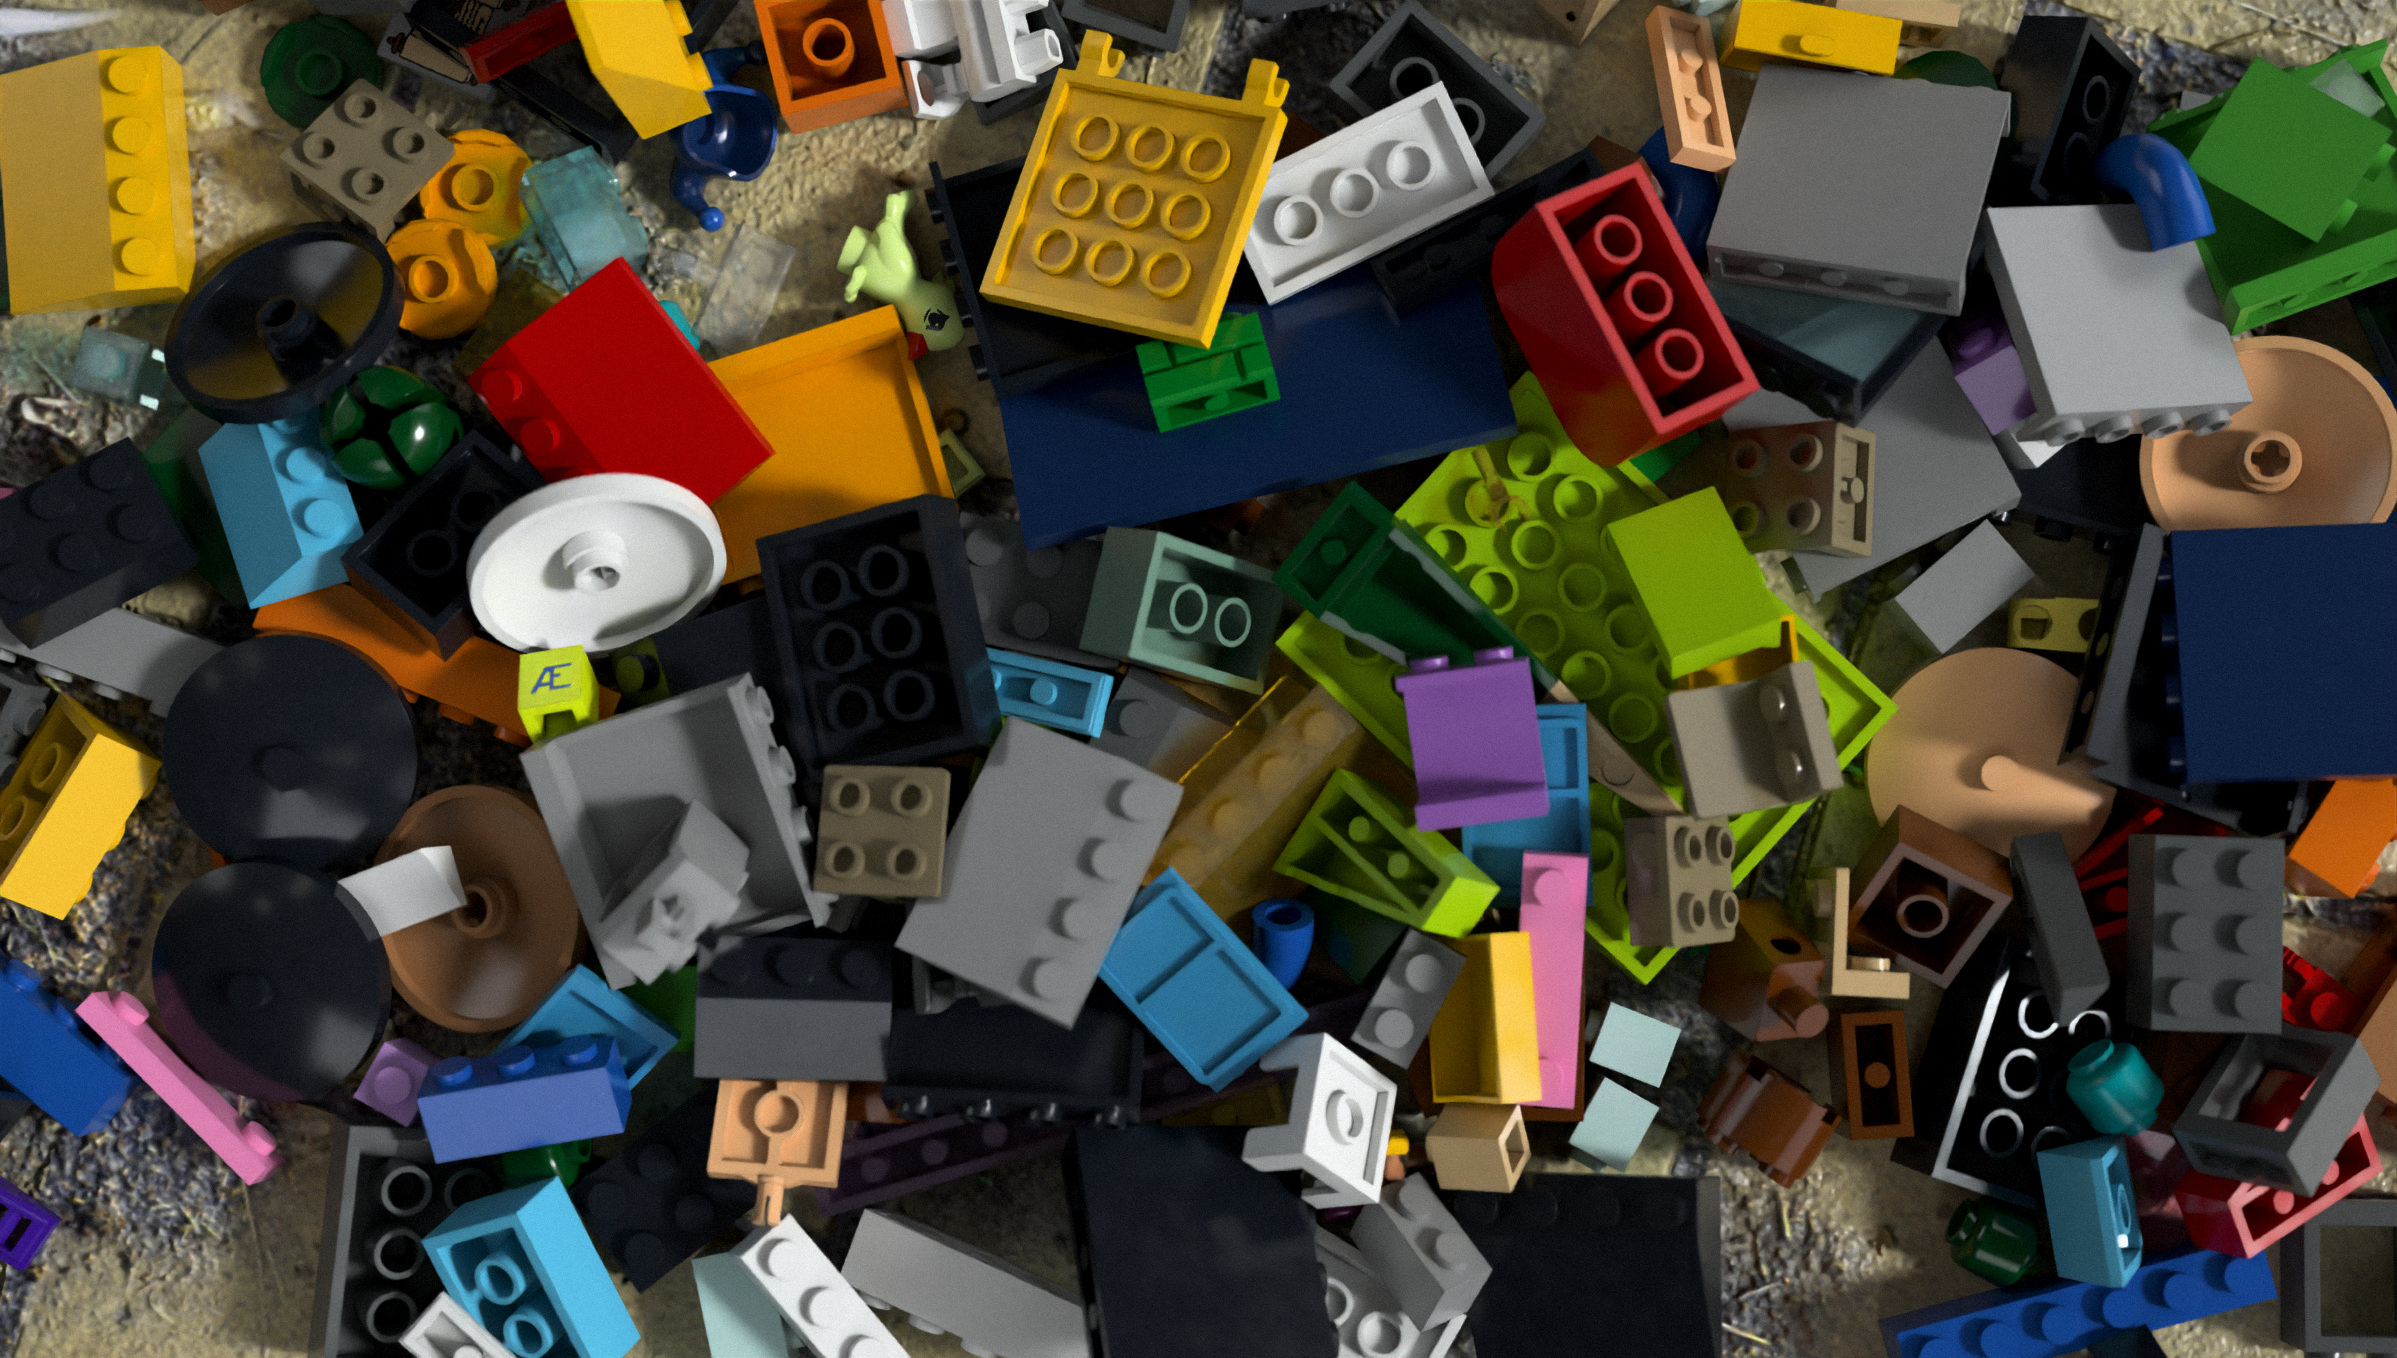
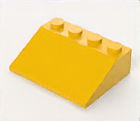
[566,0,713,140]
[0,45,198,316]

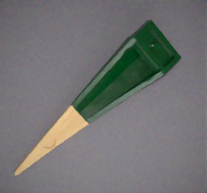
[1270,480,1689,817]

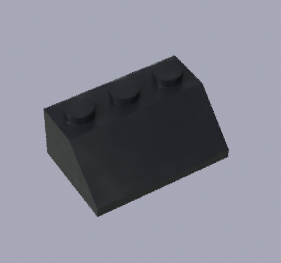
[1984,15,2142,208]
[694,935,894,1084]

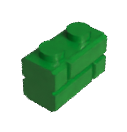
[1136,311,1281,433]

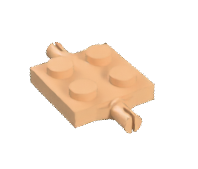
[707,1081,850,1227]

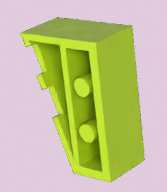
[1271,768,1500,939]

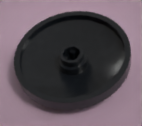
[164,222,405,425]
[162,630,422,873]
[152,856,392,1102]

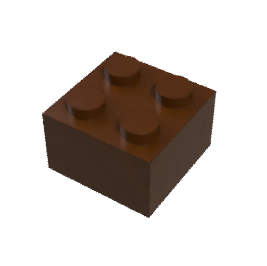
[1847,804,2013,989]

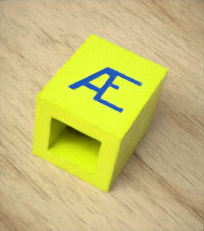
[517,644,599,744]

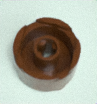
[1695,1047,1844,1189]

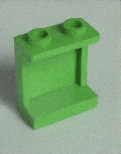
[2188,56,2396,243]

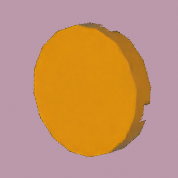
[418,129,541,250]
[384,218,498,340]

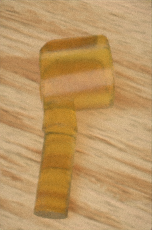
[1471,446,1530,531]

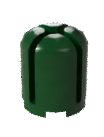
[318,364,473,501]

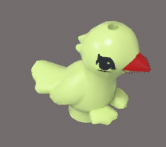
[836,190,966,360]

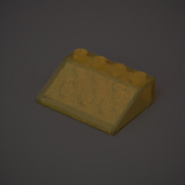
[1147,664,1413,949]

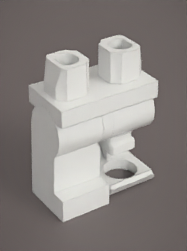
[881,0,1063,120]

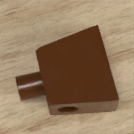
[1698,897,1829,1042]

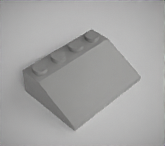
[895,715,1184,1031]

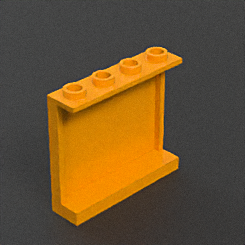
[706,304,961,599]

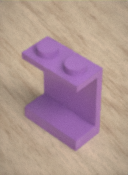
[1396,646,1550,832]

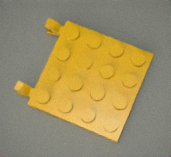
[979,29,1290,350]

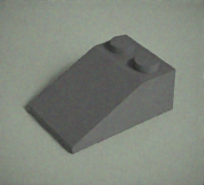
[1085,664,1292,856]

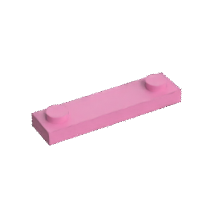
[1510,849,1589,1109]
[75,990,287,1186]

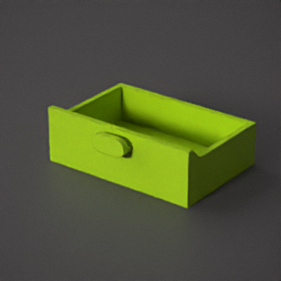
[1607,486,1781,680]

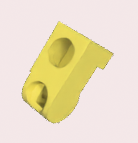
[2007,597,2100,657]

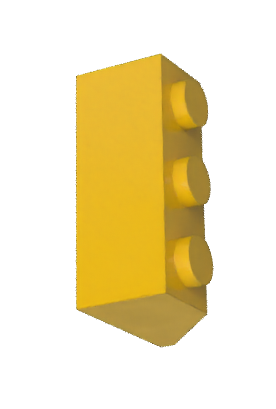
[0,693,163,920]

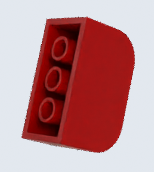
[1491,161,1761,467]

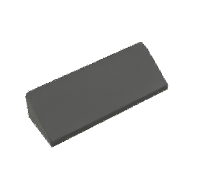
[2009,831,2110,1027]

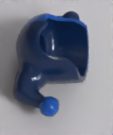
[668,40,778,233]

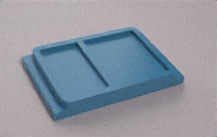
[1462,702,1594,910]
[1098,865,1309,1093]
[489,964,682,1091]

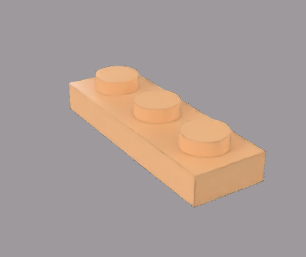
[1645,5,1736,175]

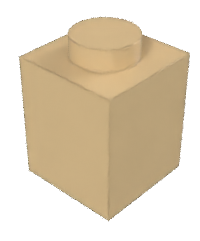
[1425,1102,1531,1192]

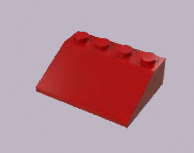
[466,256,776,510]

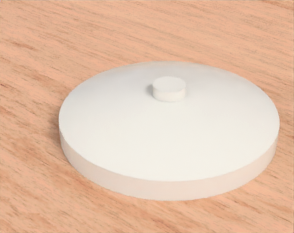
[466,474,726,659]

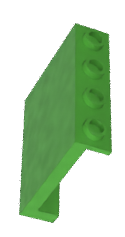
[2145,38,2397,337]

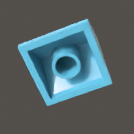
[2036,1134,2146,1288]

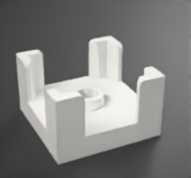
[1242,1033,1397,1209]

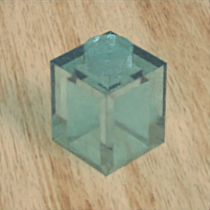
[69,325,167,410]

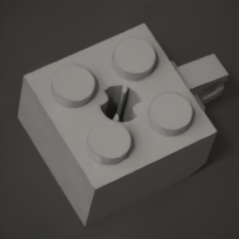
[591,798,752,985]

